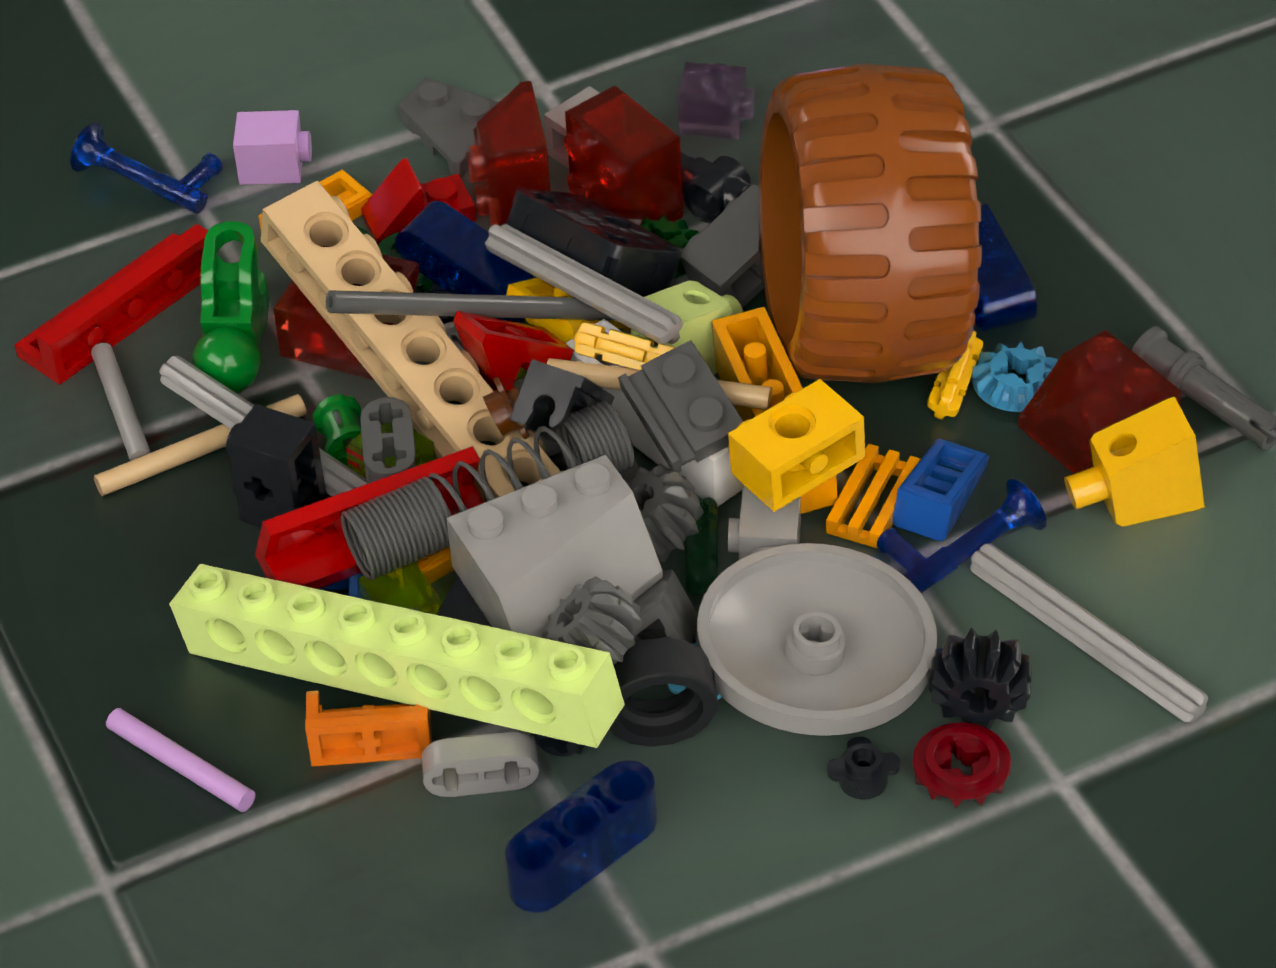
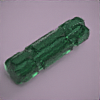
[686,497,718,595]

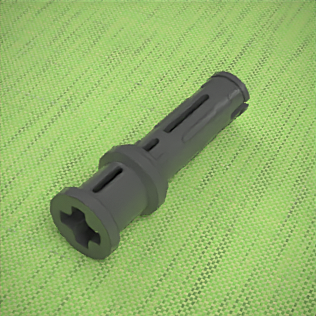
[1129,326,1276,450]

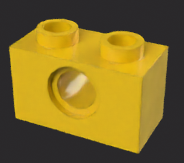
[728,379,865,512]

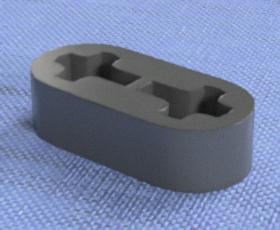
[360,397,417,483]

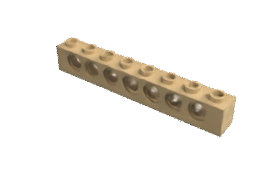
[261,180,565,503]

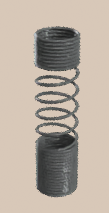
[340,400,634,581]

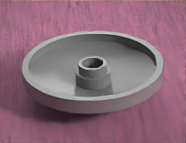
[696,543,937,736]

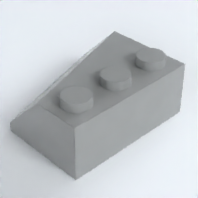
[446,455,663,638]

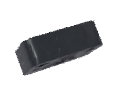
[506,188,683,297]

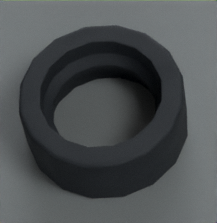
[610,637,717,747]

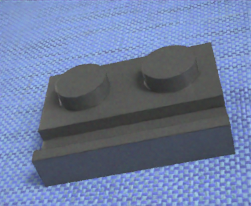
[618,340,743,472]

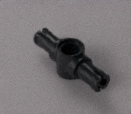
[646,140,751,223]

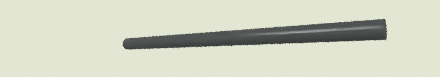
[326,290,617,321]

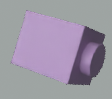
[233,110,312,185]

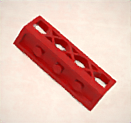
[14,224,208,385]
[255,446,484,589]

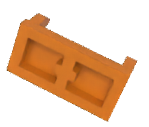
[305,690,432,766]

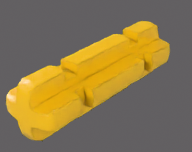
[574,322,676,370]
[927,330,984,420]

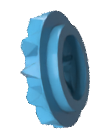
[972,341,1062,412]

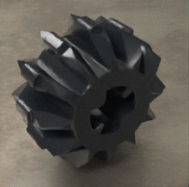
[929,628,1032,729]

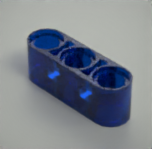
[395,201,537,324]
[974,203,1037,331]
[505,760,657,913]

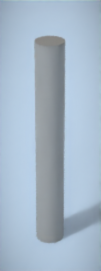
[91,343,151,461]

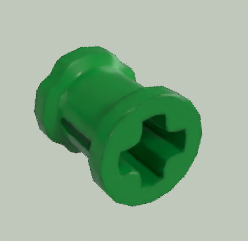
[312,394,364,468]

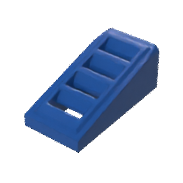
[892,438,989,541]

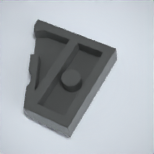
[399,77,513,178]

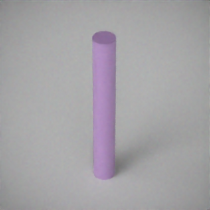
[106,708,255,812]

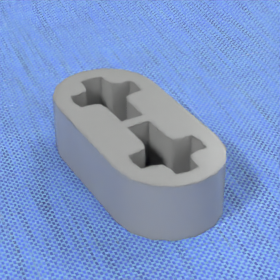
[421,732,539,797]

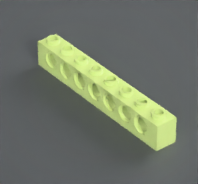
[169,564,625,748]

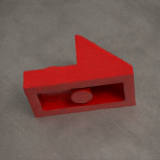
[361,158,477,245]
[453,311,574,391]

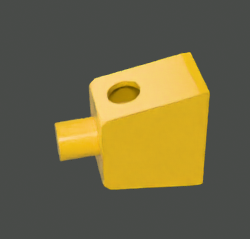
[1064,397,1205,527]

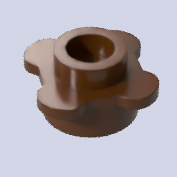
[483,376,530,440]

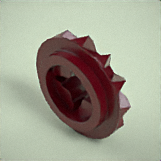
[913,722,1011,808]

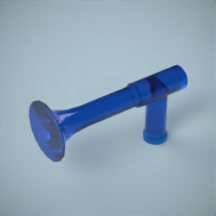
[70,123,223,214]
[877,479,1047,594]

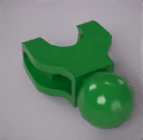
[192,221,270,393]

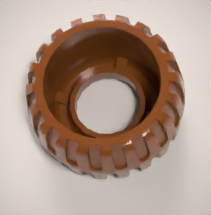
[759,63,982,383]

